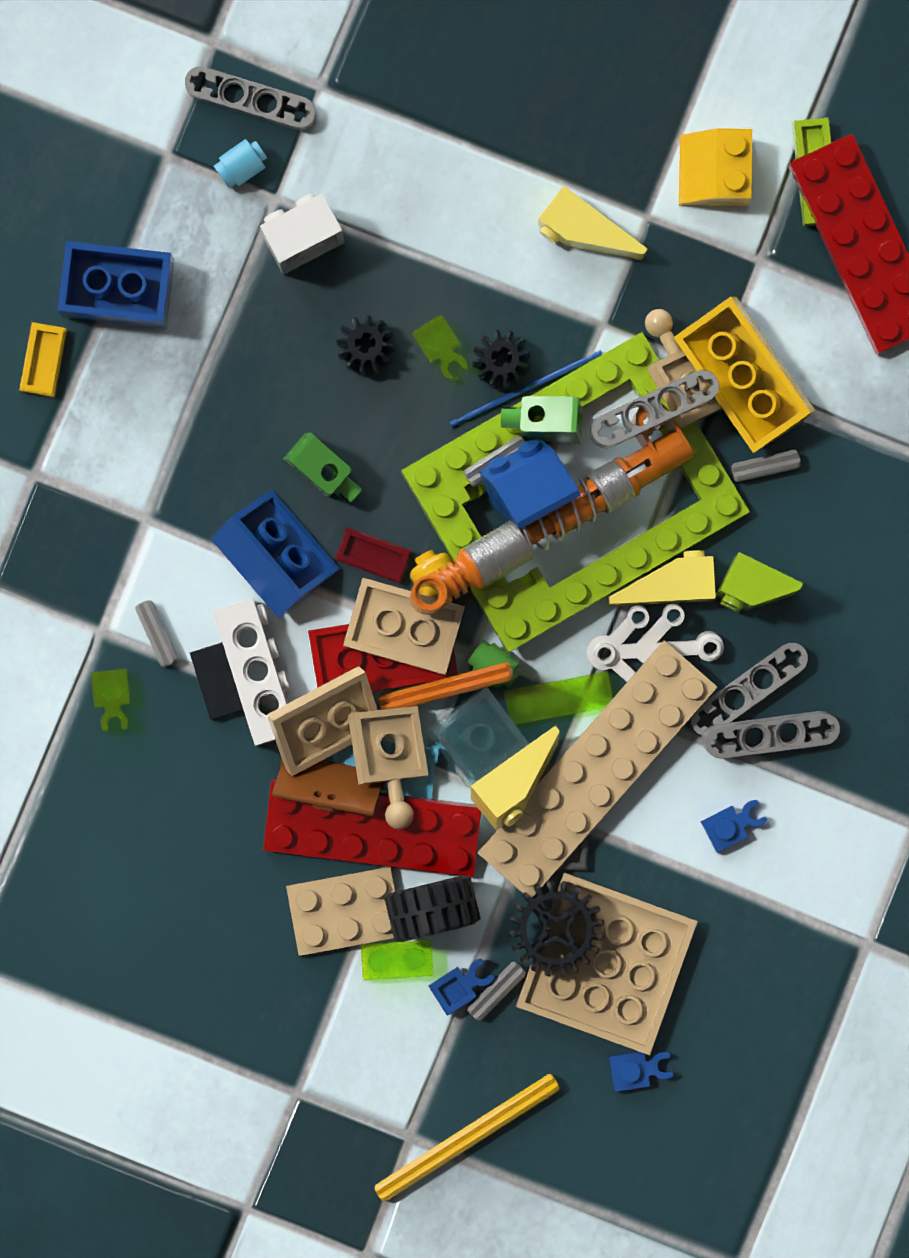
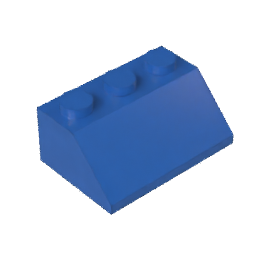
[211,490,340,618]

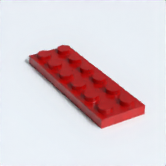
[787,133,909,354]
[263,779,481,877]

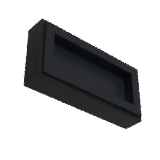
[189,642,243,720]

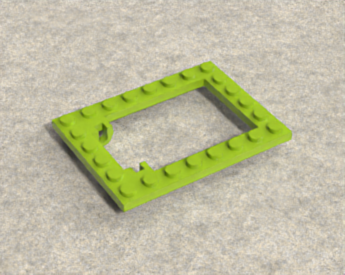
[401,332,750,653]

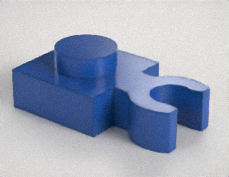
[700,800,767,853]
[428,958,494,1016]
[609,1051,673,1092]

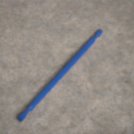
[449,350,603,428]

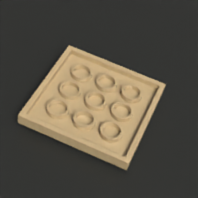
[516,873,698,1055]

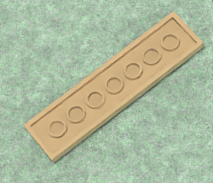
[478,640,717,898]

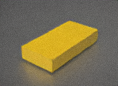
[19,322,68,398]

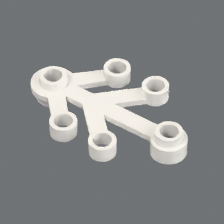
[586,603,724,682]

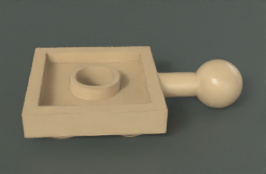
[645,309,722,429]
[348,706,429,829]

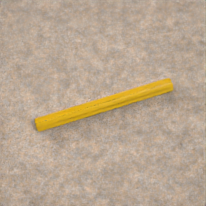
[375,1074,560,1202]

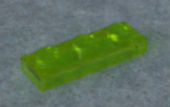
[504,671,613,726]

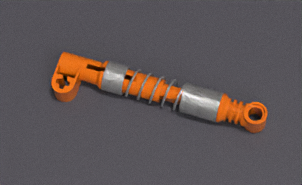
[409,404,694,615]

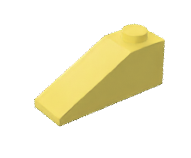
[538,186,648,260]
[608,550,716,606]
[470,726,560,830]

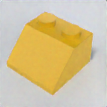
[678,128,752,206]

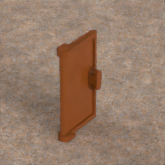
[272,757,386,816]

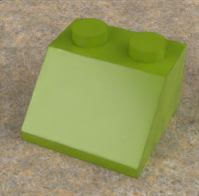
[715,552,803,613]

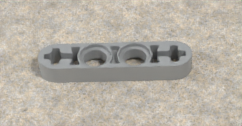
[184,66,316,131]
[590,370,719,449]
[690,643,808,736]
[702,711,840,759]

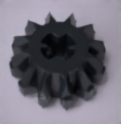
[336,315,396,376]
[472,330,531,390]

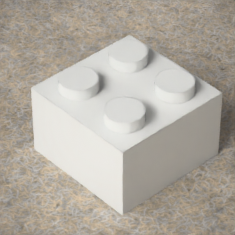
[260,193,345,275]

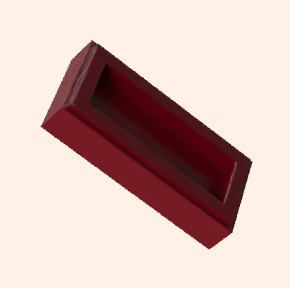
[334,527,412,584]

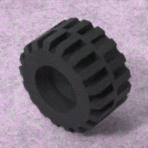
[384,875,481,942]

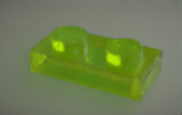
[361,940,434,980]

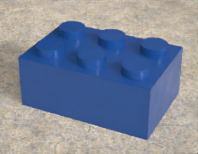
[58,241,175,329]

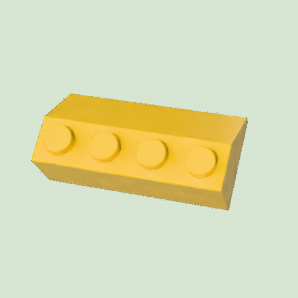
[673,297,816,453]

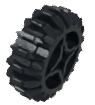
[508,880,604,977]

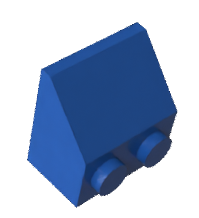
[478,438,581,529]

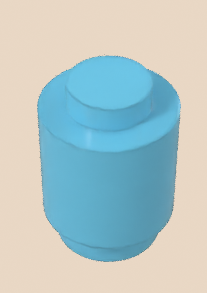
[214,139,267,189]

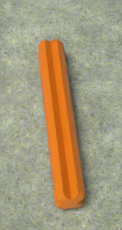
[379,662,513,710]

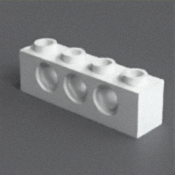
[213,598,290,747]

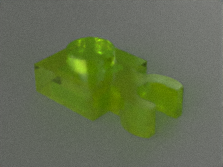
[411,314,468,381]
[91,669,131,732]

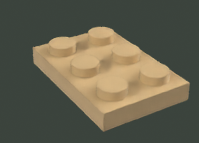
[343,578,465,675]
[267,666,377,776]
[286,867,395,956]

